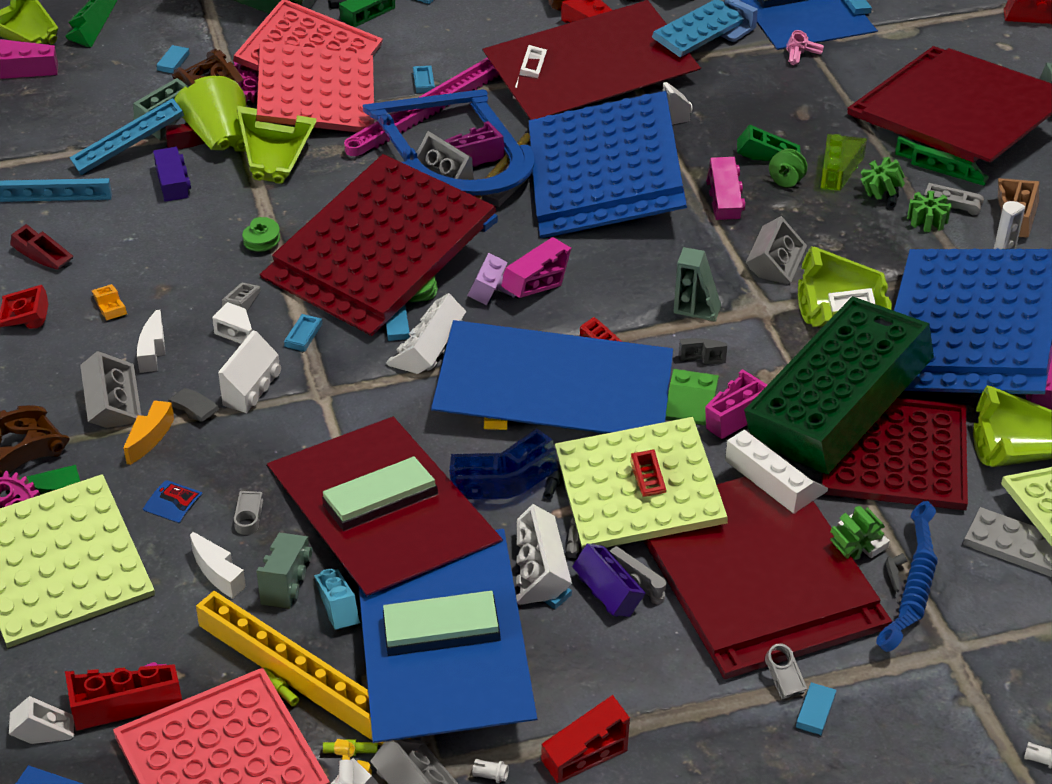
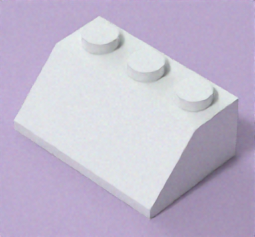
[218,330,281,413]

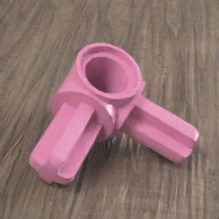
[786,30,824,66]

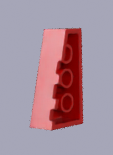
[561,0,612,23]
[1003,0,1052,24]
[65,664,182,731]

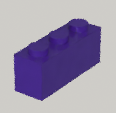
[153,147,191,202]
[572,543,646,617]

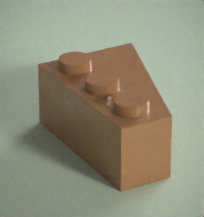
[998,178,1039,237]

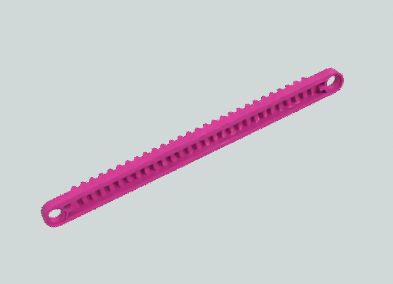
[344,58,499,156]

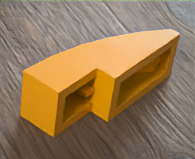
[123,401,174,465]

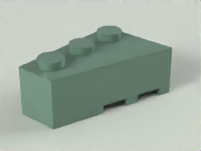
[133,78,189,141]
[674,247,721,321]
[256,532,312,609]

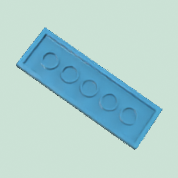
[652,0,744,58]

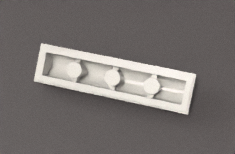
[994,201,1025,249]

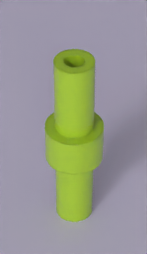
[264,668,299,706]
[323,739,378,756]

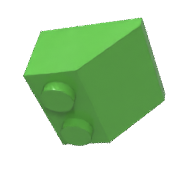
[665,369,719,425]

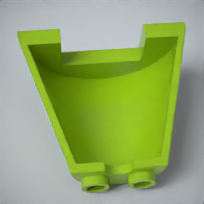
[0,0,59,45]
[174,76,246,152]
[237,106,317,184]
[798,246,892,327]
[973,385,1052,467]

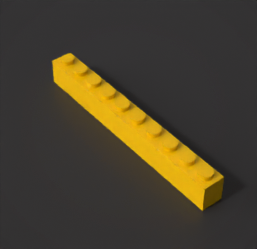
[196,591,411,746]

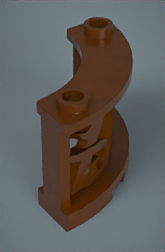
[172,48,244,87]
[0,405,70,477]

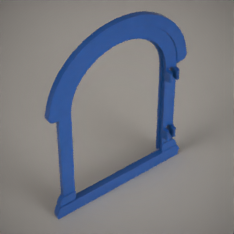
[362,89,534,196]

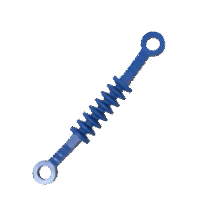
[876,501,938,652]

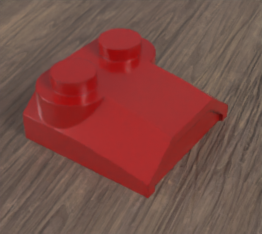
[0,285,49,329]

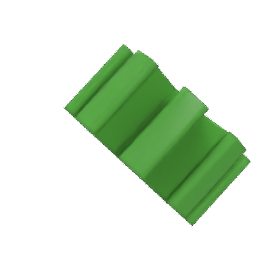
[861,157,905,199]
[907,191,951,232]
[830,506,885,560]

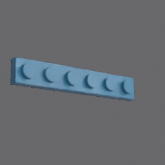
[70,98,184,175]
[0,178,112,202]

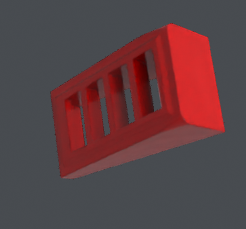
[579,317,622,342]
[630,449,667,497]

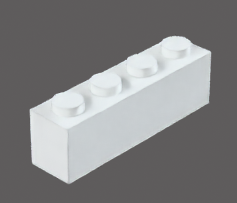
[386,293,466,374]
[725,430,828,514]
[516,504,572,605]

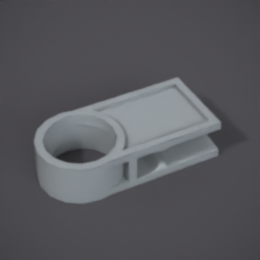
[234,491,263,535]
[765,644,807,700]

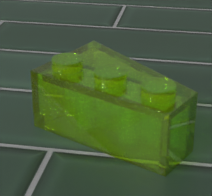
[820,134,867,191]

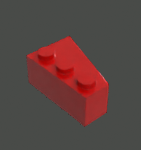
[541,695,630,784]

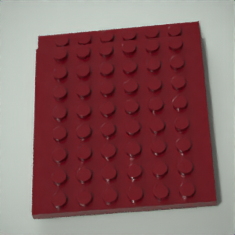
[847,46,1052,163]
[259,154,496,336]
[643,476,892,680]

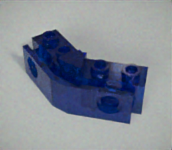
[449,429,558,499]

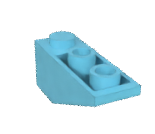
[314,569,360,630]

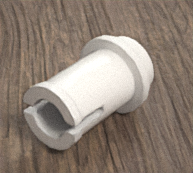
[1024,742,1052,769]
[472,759,509,783]

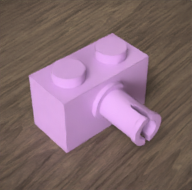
[467,253,516,305]

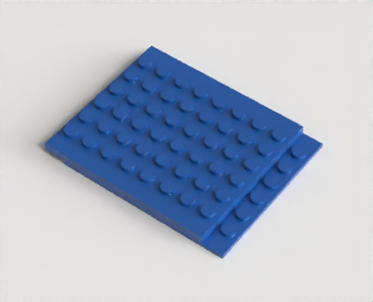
[529,91,687,239]
[894,248,1052,394]

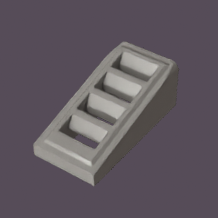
[222,283,261,312]

